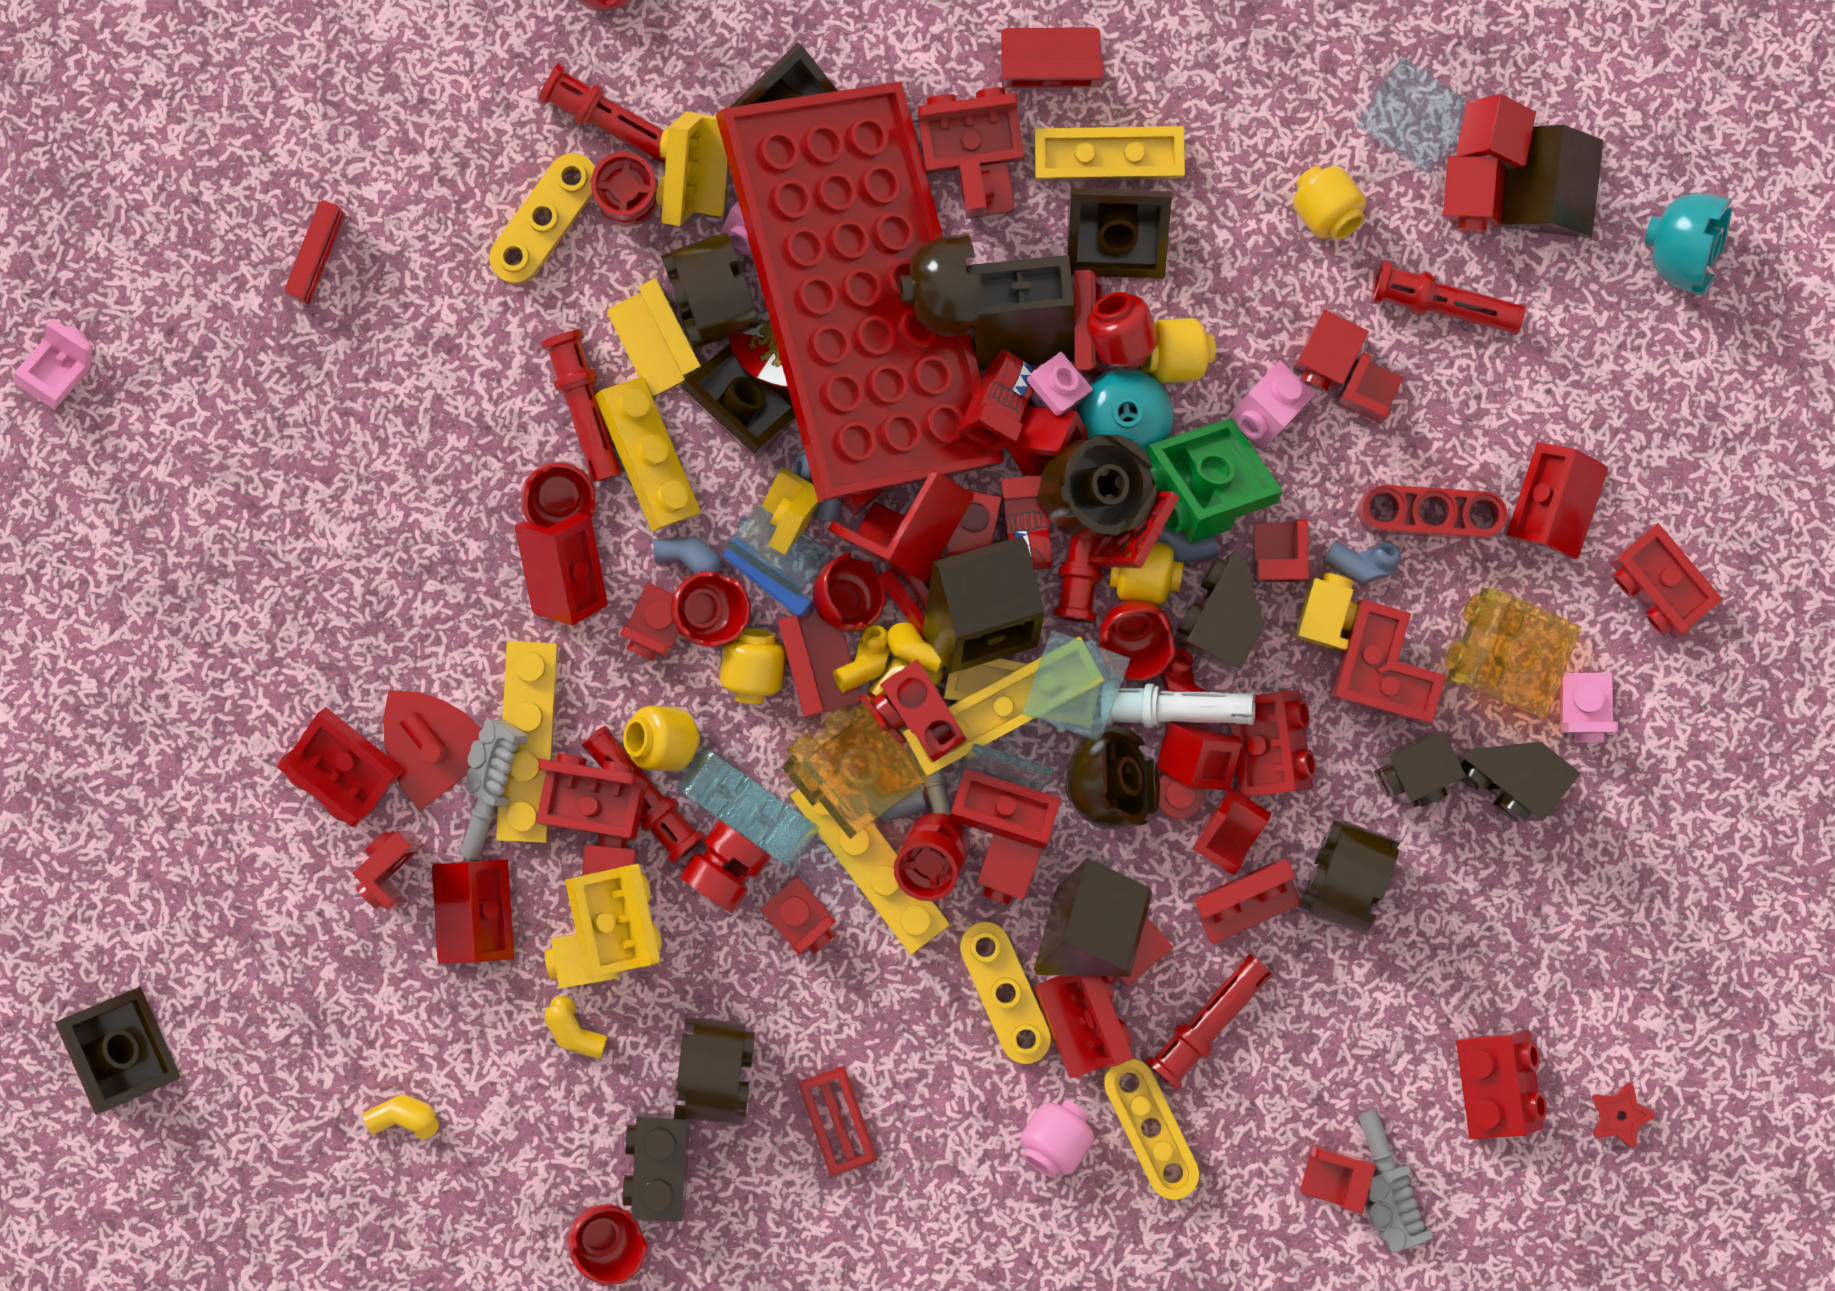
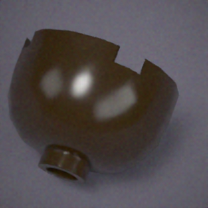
[899,234,980,337]
[1065,727,1160,830]

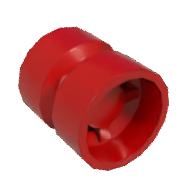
[591,151,658,227]
[894,813,970,901]
[679,819,773,913]

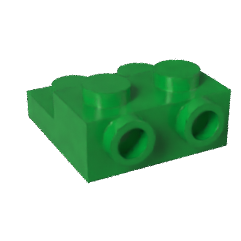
[1146,417,1283,544]

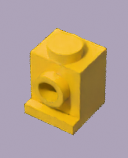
[1293,573,1358,652]

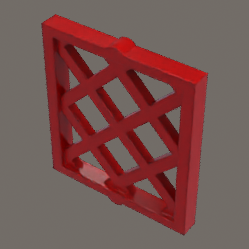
[1088,491,1180,568]

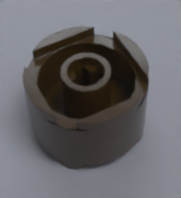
[661,232,760,349]
[1037,435,1157,539]
[1299,819,1400,936]
[674,1017,755,1124]

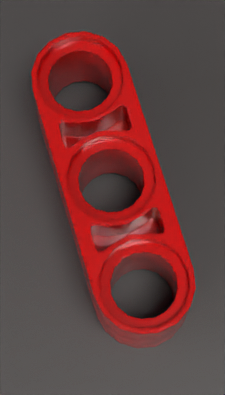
[1357,485,1508,540]

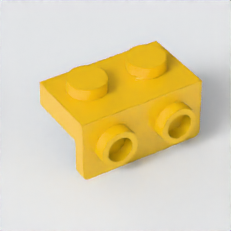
[656,111,730,226]
[565,864,661,979]

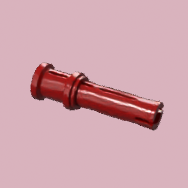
[538,63,666,165]
[1371,260,1526,335]
[540,329,622,483]
[1052,536,1103,624]
[581,726,706,865]
[1144,954,1273,1091]

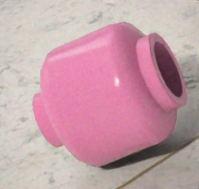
[1020,1100,1094,1178]

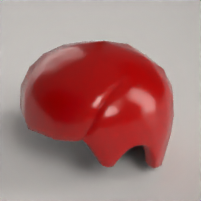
[521,461,596,528]
[812,553,886,632]
[670,571,751,647]
[1099,601,1176,681]
[567,1203,648,1286]

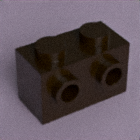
[1374,730,1466,807]
[623,1112,690,1222]

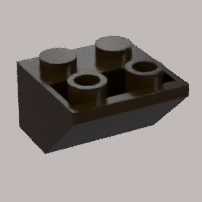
[971,255,1075,371]
[922,536,1045,673]
[1177,551,1264,673]
[1454,741,1581,823]

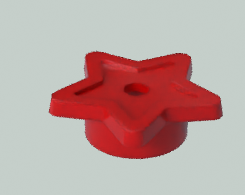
[860,690,906,744]
[1591,1082,1655,1148]

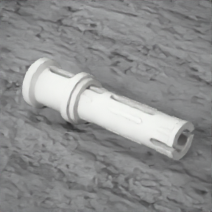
[1101,683,1255,728]

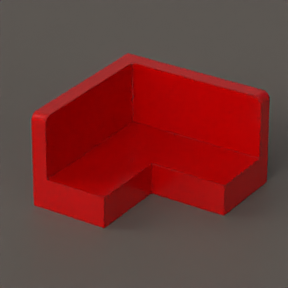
[827,470,974,583]
[1329,599,1446,725]

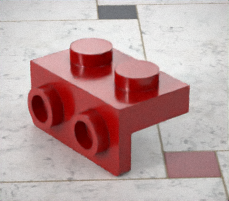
[918,87,1024,174]
[1609,523,1723,638]
[276,707,403,827]
[536,753,648,841]
[352,830,424,910]
[1035,976,1133,1078]
[1456,1030,1547,1140]

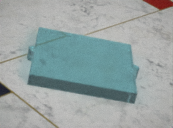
[1356,57,1469,173]
[725,503,832,596]
[1022,630,1130,741]
[952,743,1054,792]

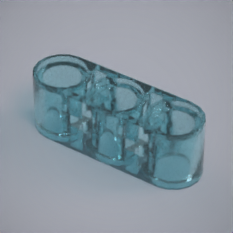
[675,746,820,869]

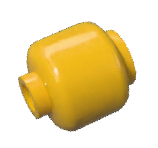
[1292,166,1367,241]
[1141,318,1216,384]
[1109,538,1183,606]
[719,628,787,704]
[623,705,700,772]

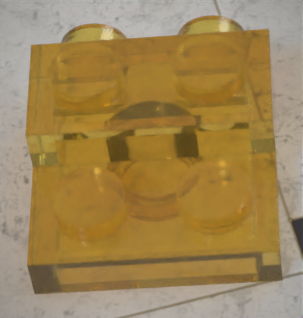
[1445,587,1582,719]
[781,703,929,839]

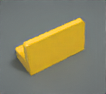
[607,278,701,397]

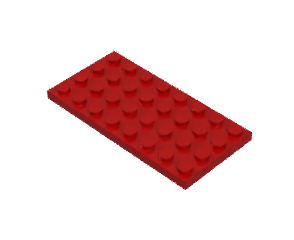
[716,81,1004,503]

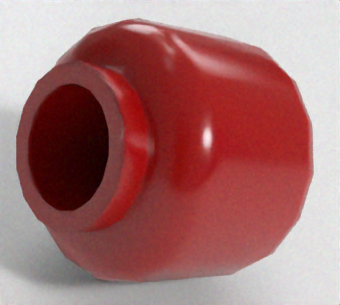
[1087,292,1158,368]

